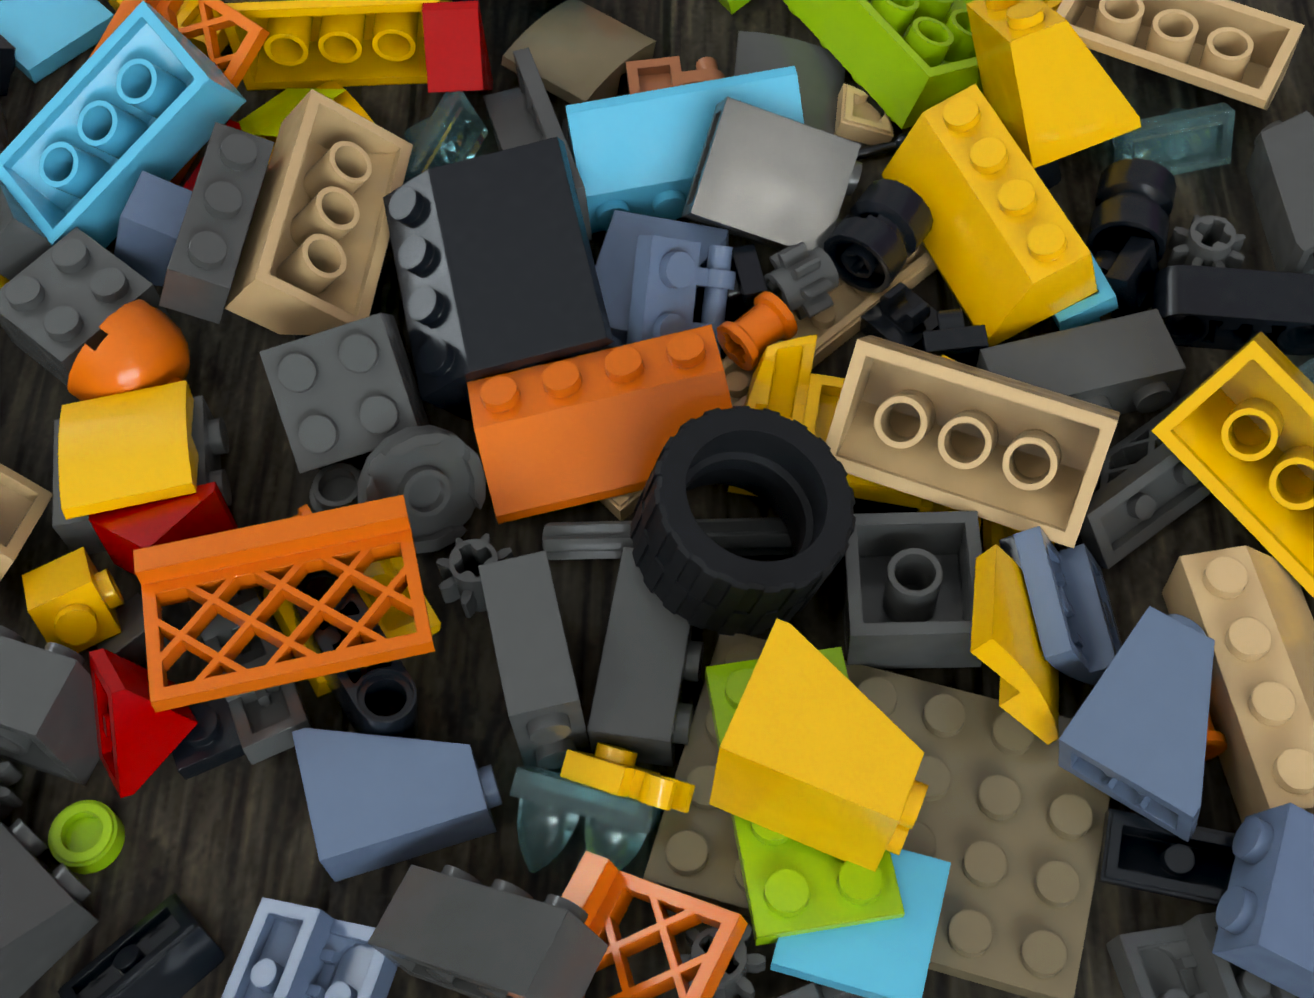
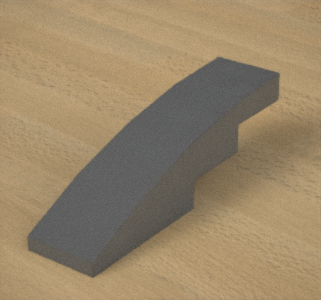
[188,587,313,765]

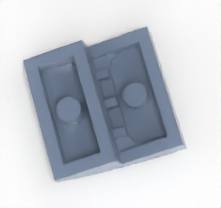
[1013,526,1122,685]
[221,897,398,998]

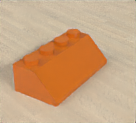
[467,324,733,524]

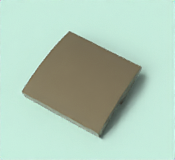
[501,0,656,104]

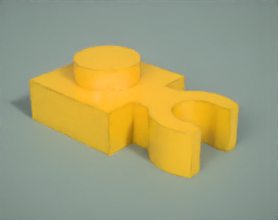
[560,742,695,813]

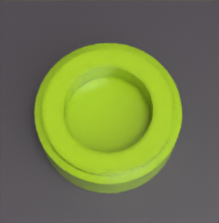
[48,800,125,874]

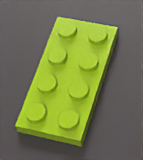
[705,647,905,946]

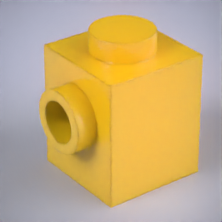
[22,547,124,653]

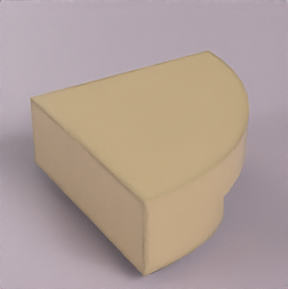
[834,83,893,146]

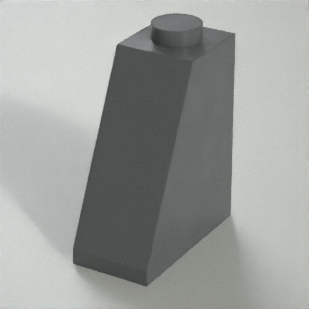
[1245,111,1314,274]

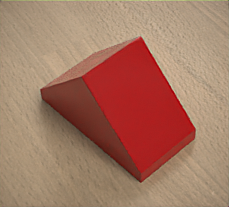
[422,1,493,93]
[88,482,238,575]
[89,648,198,798]

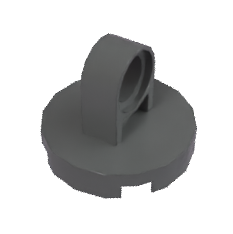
[358,425,486,554]

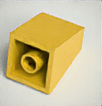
[966,0,1141,169]
[709,618,929,872]

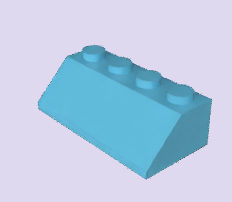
[0,1,246,248]
[565,66,804,233]

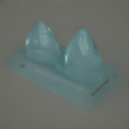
[403,91,489,184]
[1113,102,1235,175]
[509,766,662,873]

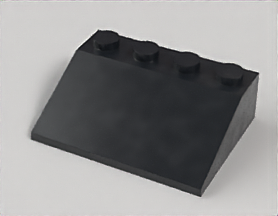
[383,137,614,421]

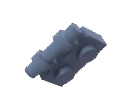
[626,235,736,357]

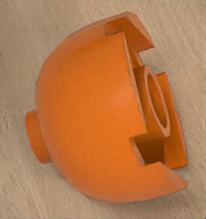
[67,299,190,401]

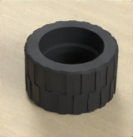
[630,406,856,636]

